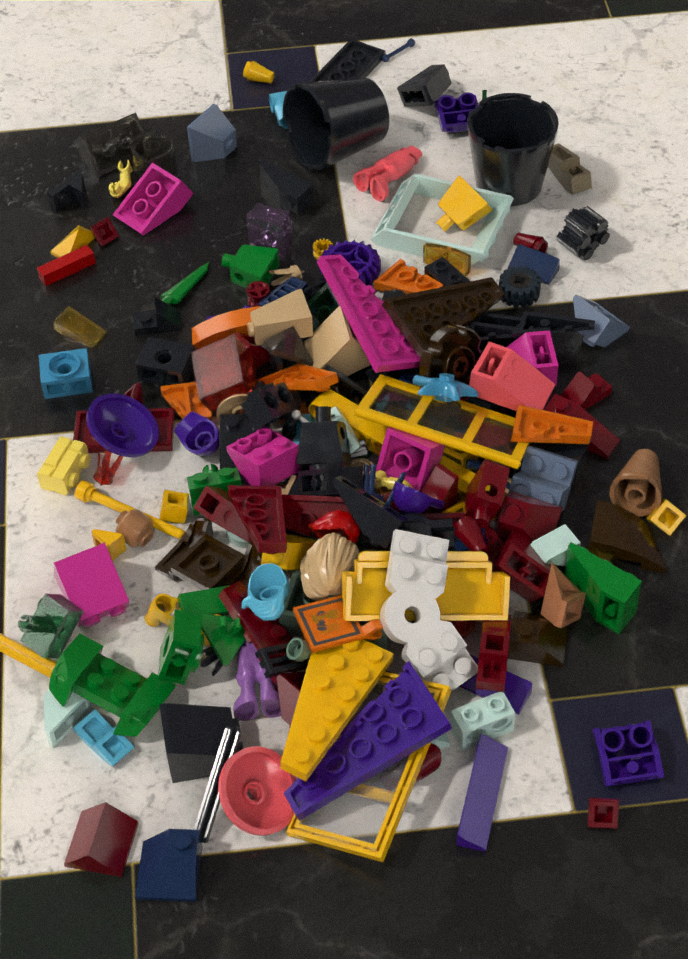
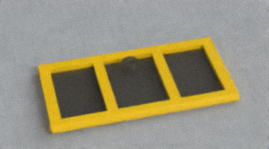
[354,374,530,469]

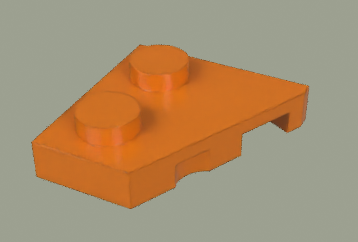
[160,380,213,422]

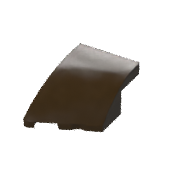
[589,500,666,573]

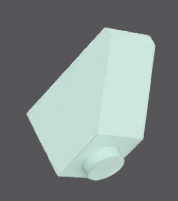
[44,688,92,748]

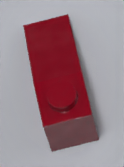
[543,394,620,459]

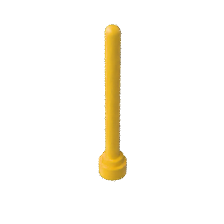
[74,480,185,540]

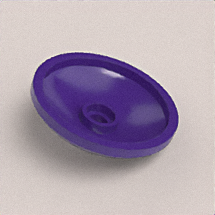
[86,393,159,457]

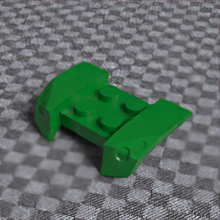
[49,633,177,736]

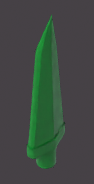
[160,262,209,305]

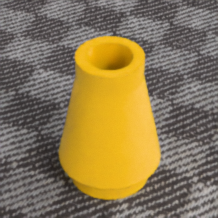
[243,61,275,84]

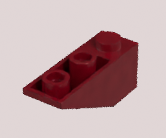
[193,486,252,542]

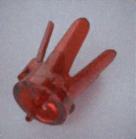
[93,450,123,486]

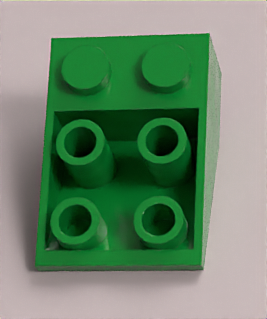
[564,542,642,634]

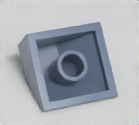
[187,104,237,162]
[573,294,630,347]

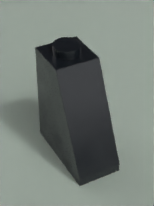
[397,64,452,107]

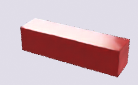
[37,245,96,286]

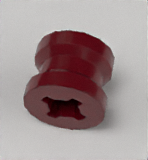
[247,281,270,307]

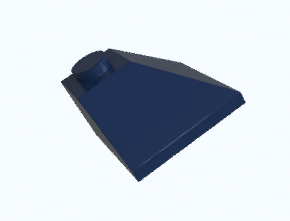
[135,829,203,902]

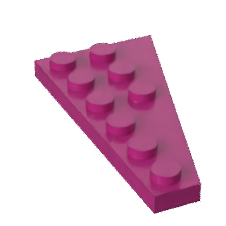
[317,254,421,373]

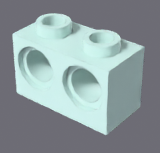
[450,692,515,751]

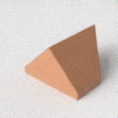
[541,563,586,628]

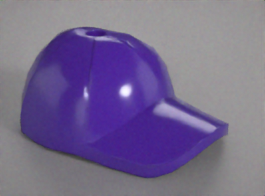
[174,412,220,456]
[393,481,445,514]

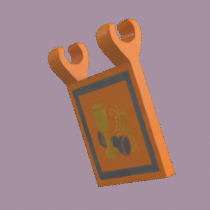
[293,595,383,653]

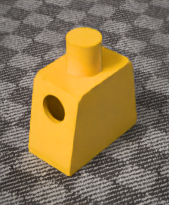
[436,175,492,232]

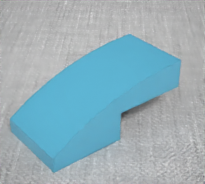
[73,709,134,767]

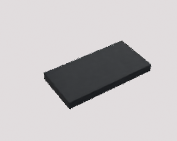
[309,39,386,82]

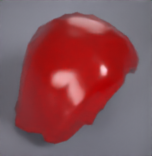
[308,509,360,544]

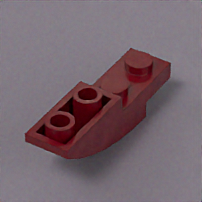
[476,614,511,692]

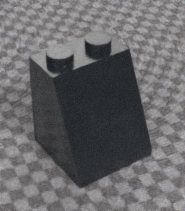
[159,703,243,783]

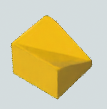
[159,490,189,524]
[646,499,686,536]
[92,529,127,561]

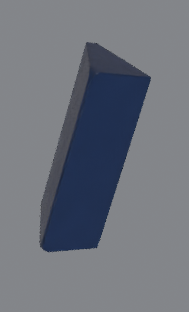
[507,244,560,285]

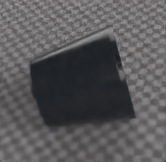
[283,78,389,171]
[467,93,559,206]

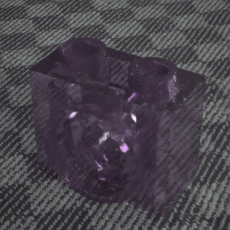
[246,203,293,260]

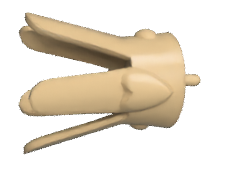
[269,265,305,286]

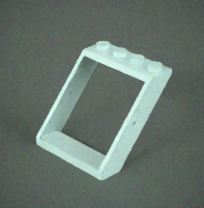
[370,173,514,268]

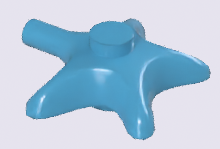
[413,373,479,402]

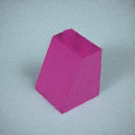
[54,543,129,628]

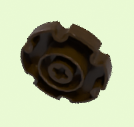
[419,325,484,385]

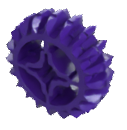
[319,239,381,286]

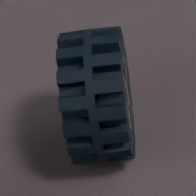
[499,266,541,308]

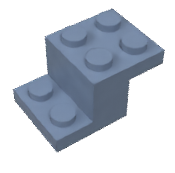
[508,446,578,512]

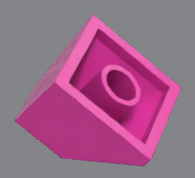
[376,427,445,491]

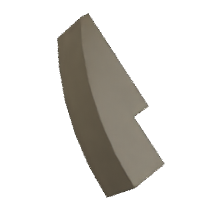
[548,143,592,195]

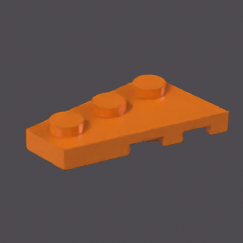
[258,363,339,392]
[511,405,593,444]

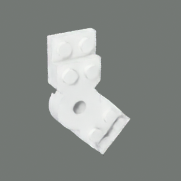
[380,529,478,692]

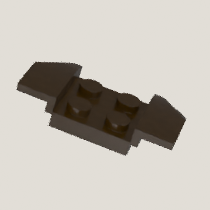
[155,518,262,590]

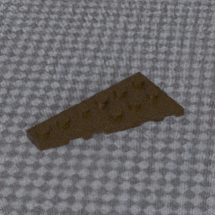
[382,277,505,358]

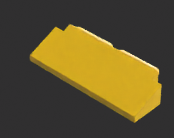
[341,551,510,621]

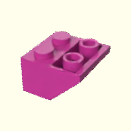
[507,330,558,386]
[226,427,301,486]

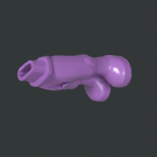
[233,639,281,721]

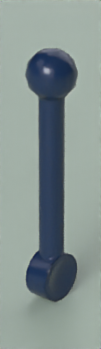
[382,38,415,62]

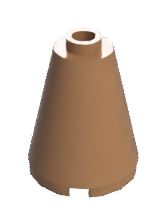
[609,449,662,517]

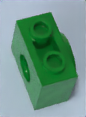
[158,609,204,685]

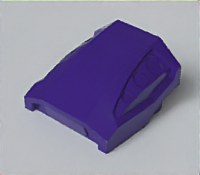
[434,92,479,133]
[592,720,664,786]

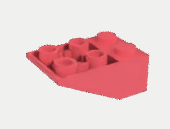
[469,342,555,411]

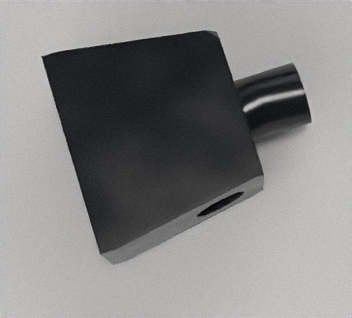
[297,406,352,465]

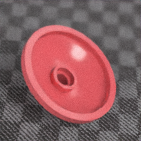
[218,746,297,836]

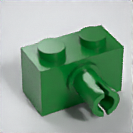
[187,464,242,516]

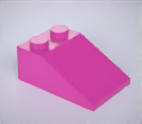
[113,163,194,235]

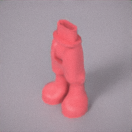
[353,145,422,202]

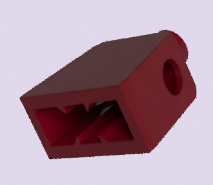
[464,460,510,528]

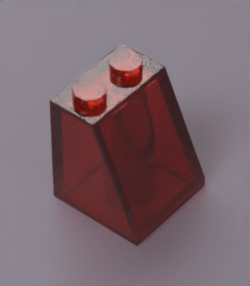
[191,334,257,411]

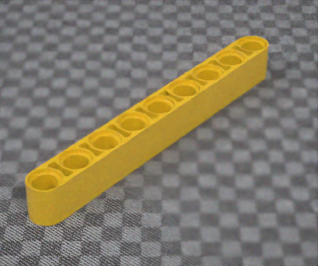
[308,389,507,521]

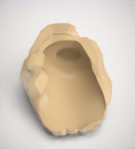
[300,532,360,601]

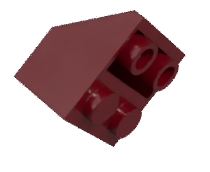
[492,529,557,603]

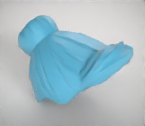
[242,563,290,621]

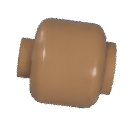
[116,509,155,548]

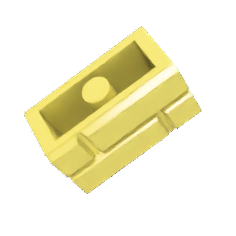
[37,436,91,495]

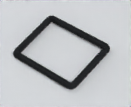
[326,366,367,396]

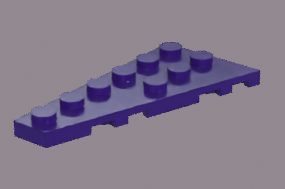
[284,661,452,821]

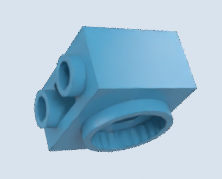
[39,348,93,399]

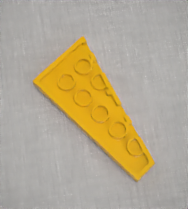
[280,639,394,781]

